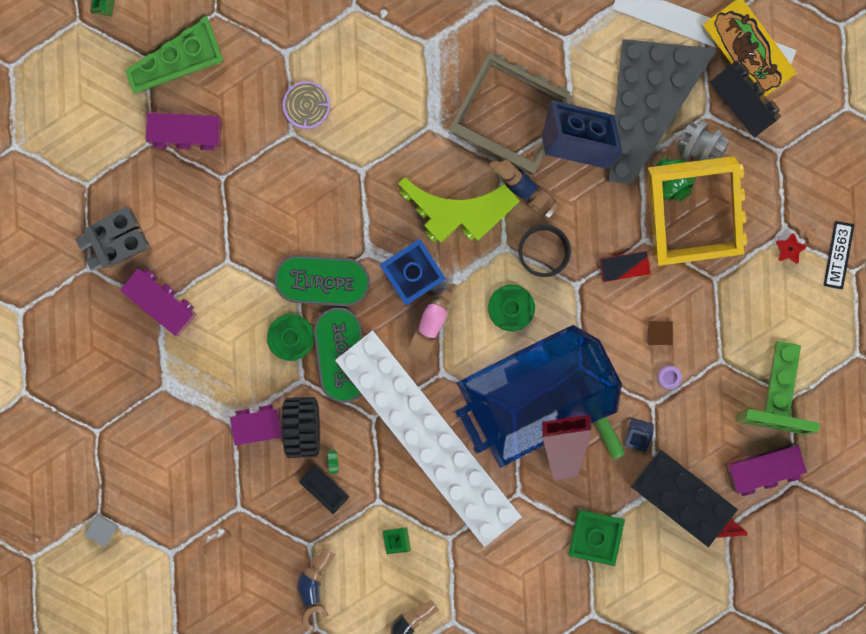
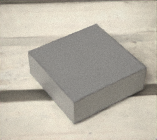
[84,514,118,547]

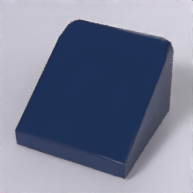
[623,418,654,452]

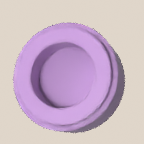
[657,366,682,390]

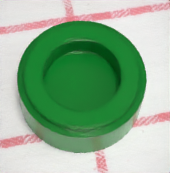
[327,450,338,474]

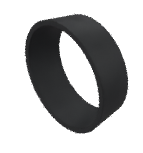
[518,225,571,277]

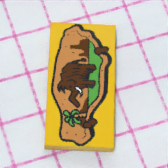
[701,0,797,96]

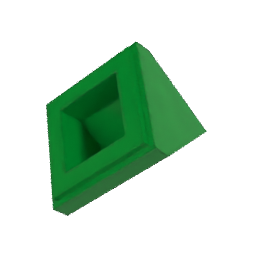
[90,0,114,17]

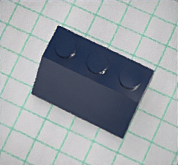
[542,100,622,169]

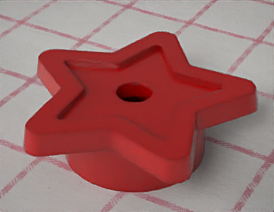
[776,233,807,264]

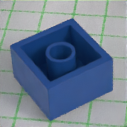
[380,239,446,306]

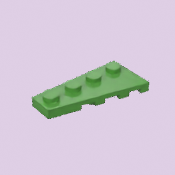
[125,16,224,94]

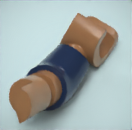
[489,160,559,220]
[297,548,336,632]

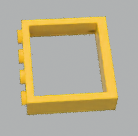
[648,156,747,266]

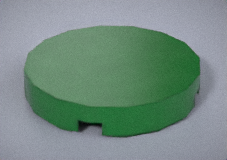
[488,284,535,332]
[267,314,315,361]

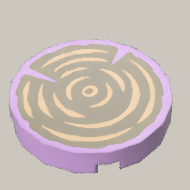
[283,81,330,129]

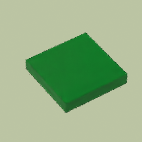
[568,509,625,566]

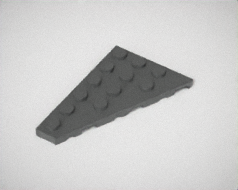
[608,39,715,184]

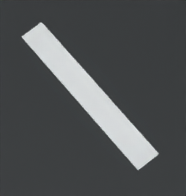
[612,0,796,64]

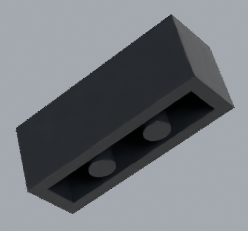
[710,60,781,138]

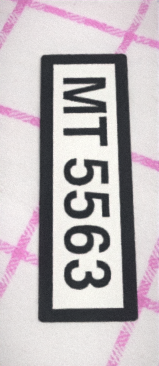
[823,221,855,289]

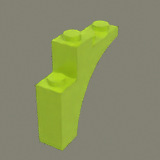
[398,177,520,244]

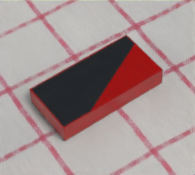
[599,251,651,282]

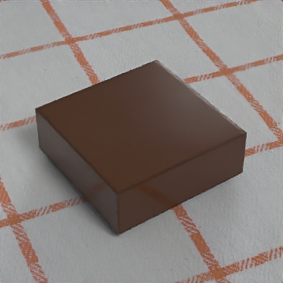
[648,321,673,345]

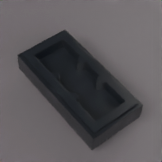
[299,464,350,514]

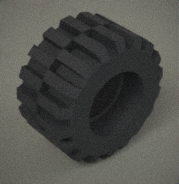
[282,397,320,458]

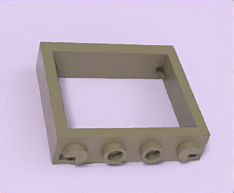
[449,53,574,176]

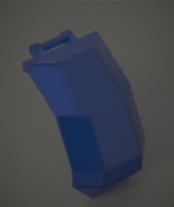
[454,325,622,468]

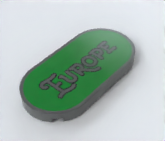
[275,255,370,306]
[314,308,363,403]

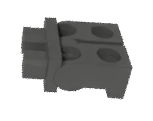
[76,207,152,270]

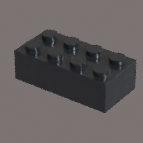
[630,449,738,548]

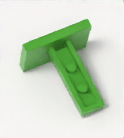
[736,341,820,435]

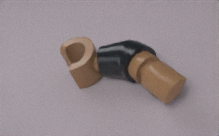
[391,600,439,634]

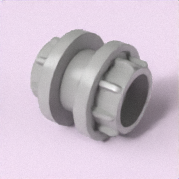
[677,121,729,161]

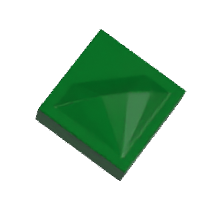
[383,527,411,554]

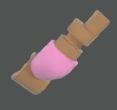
[407,284,457,362]

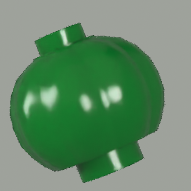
[656,157,696,202]

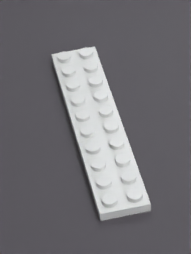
[335,330,521,547]

